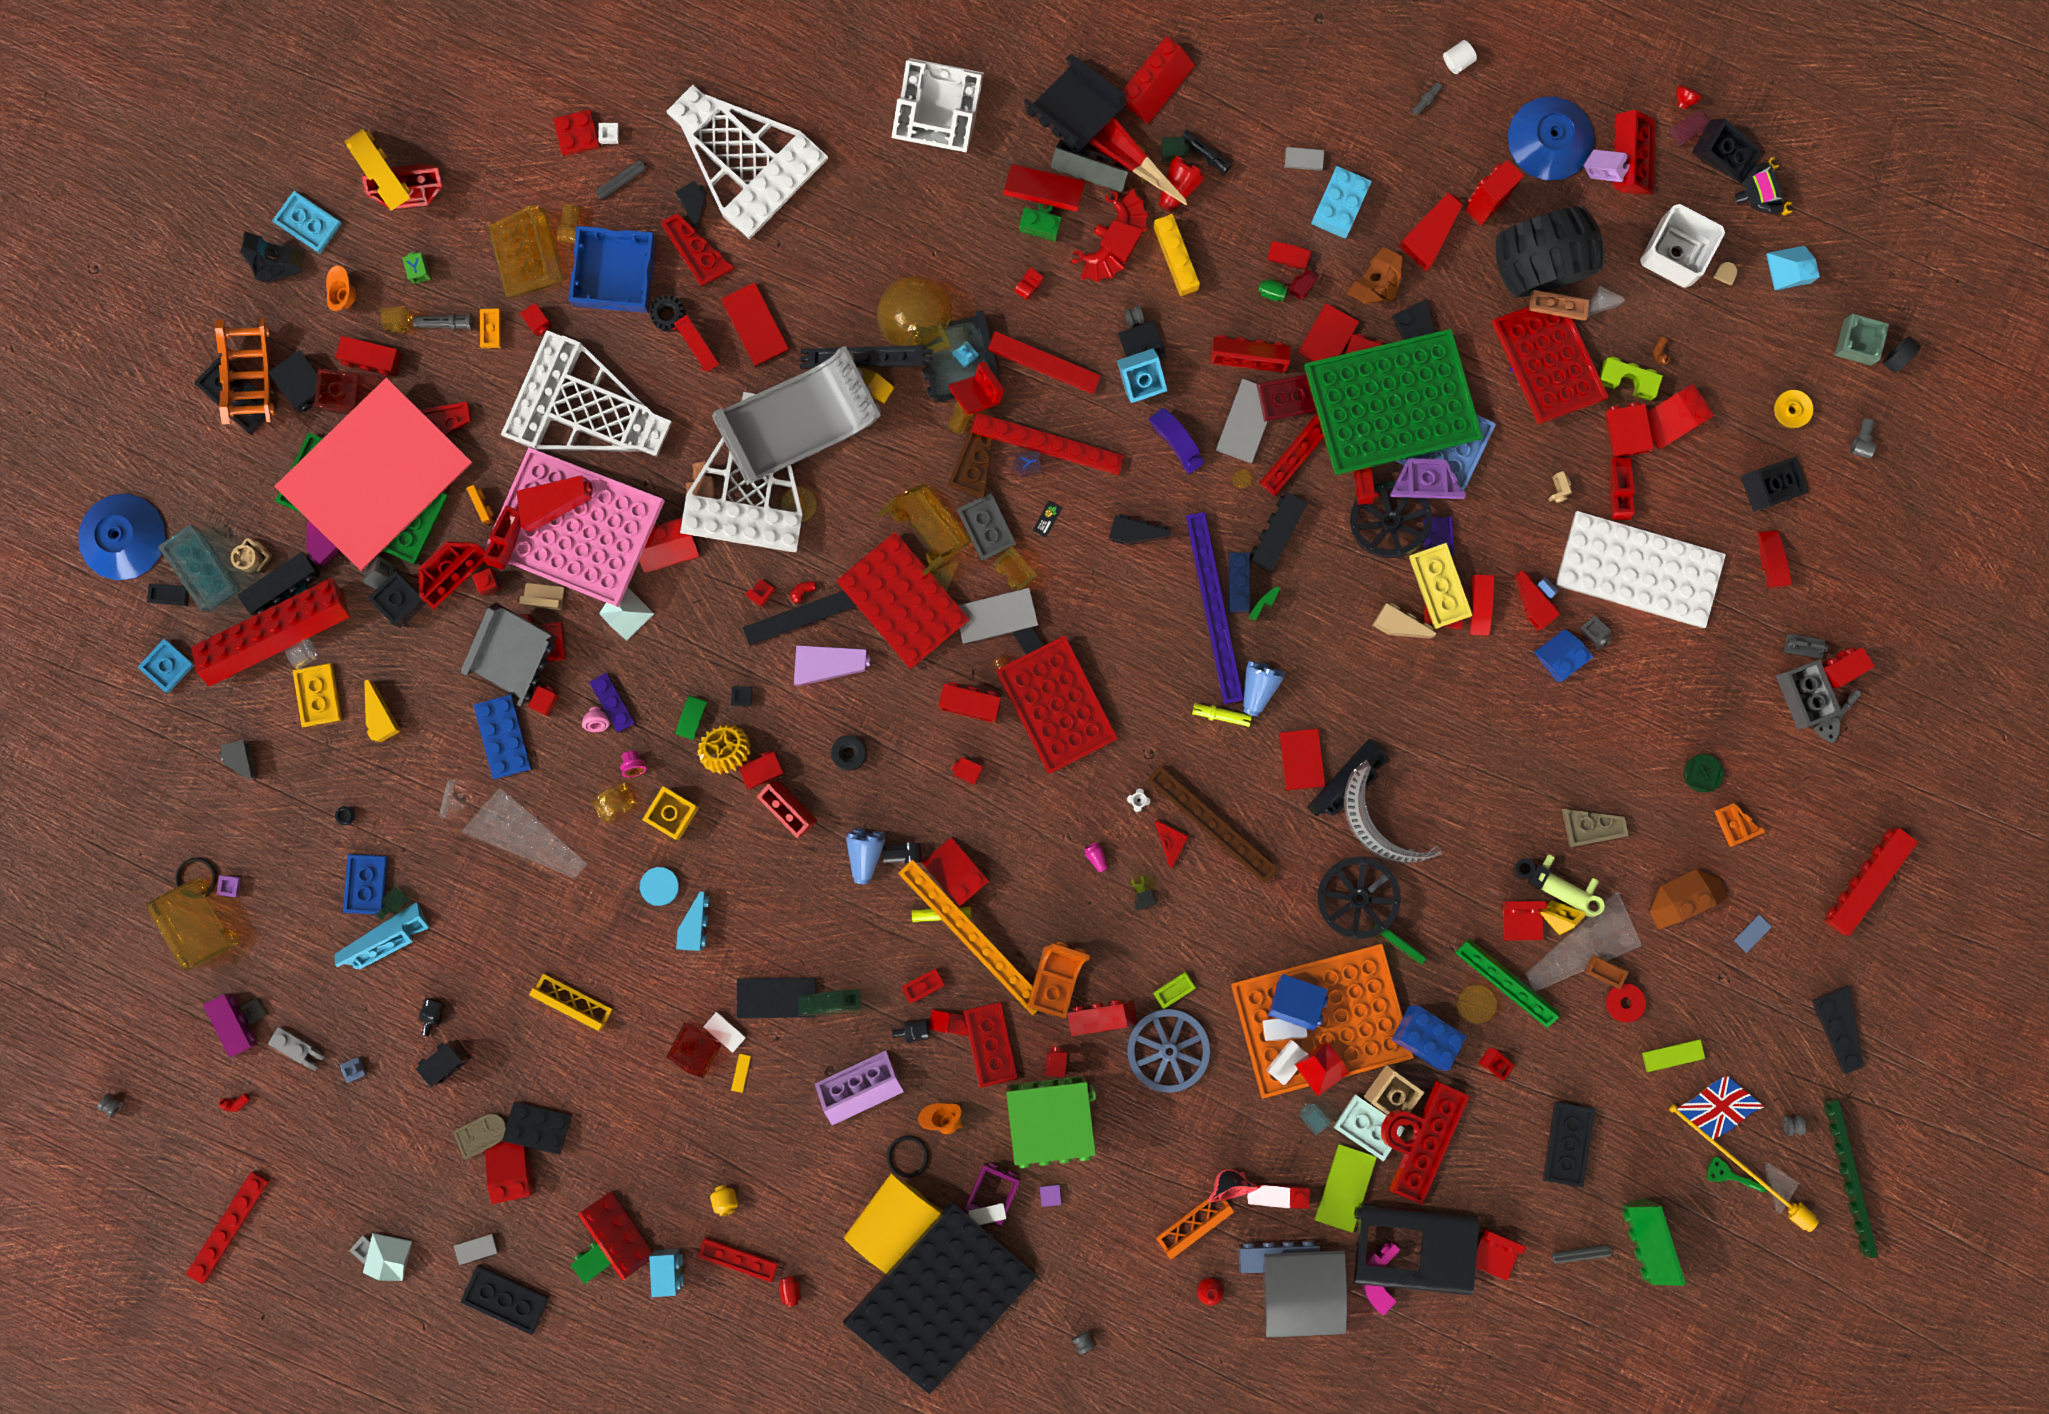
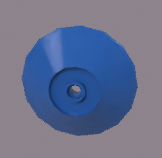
[1508,96,1594,181]
[78,494,166,581]

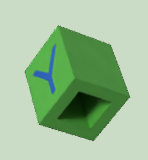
[402,252,431,284]

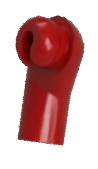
[790,581,816,603]
[219,1093,251,1112]

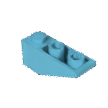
[676,891,709,951]

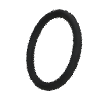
[175,858,217,899]
[887,1136,929,1178]

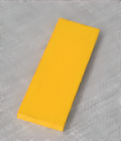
[731,1054,751,1093]

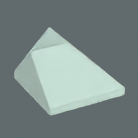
[599,587,654,641]
[363,1233,412,1281]

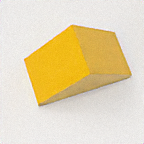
[860,368,894,403]
[1541,900,1586,935]

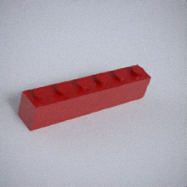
[1824,828,1918,936]

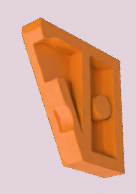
[1714,803,1765,847]

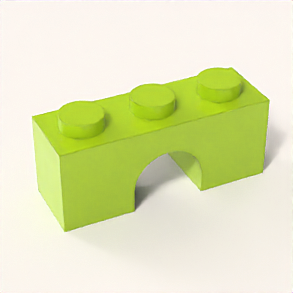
[1599,357,1663,401]

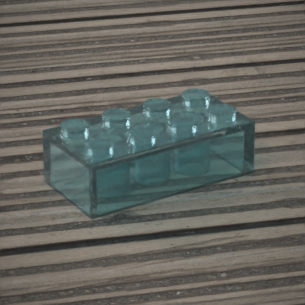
[158,525,241,613]

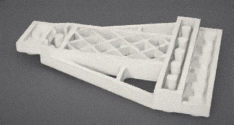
[667,85,828,240]
[501,330,672,457]
[680,392,802,553]

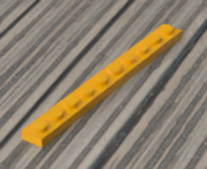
[898,860,1037,1015]

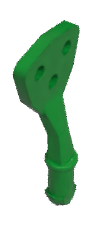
[1706,1157,1767,1193]

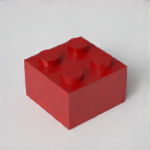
[1822,646,1875,689]

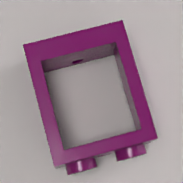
[965,1162,1020,1225]

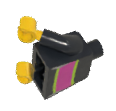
[1734,157,1793,216]

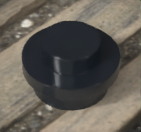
[335,806,355,826]

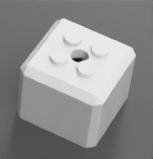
[1640,204,1725,288]

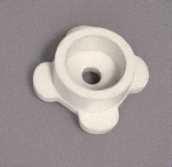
[1127,789,1150,812]

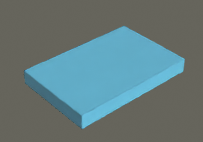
[272,191,342,254]

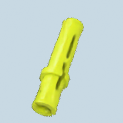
[1192,703,1252,727]
[912,906,971,922]

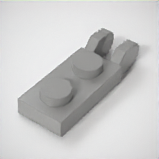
[268,1027,324,1071]

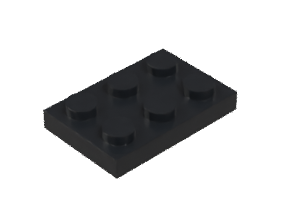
[502,1102,572,1155]

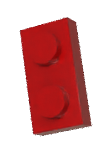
[901,968,945,1004]

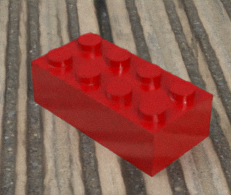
[1465,160,1524,226]

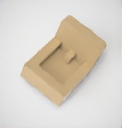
[1548,471,1572,503]

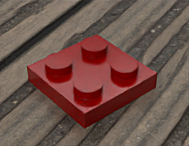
[553,109,600,157]

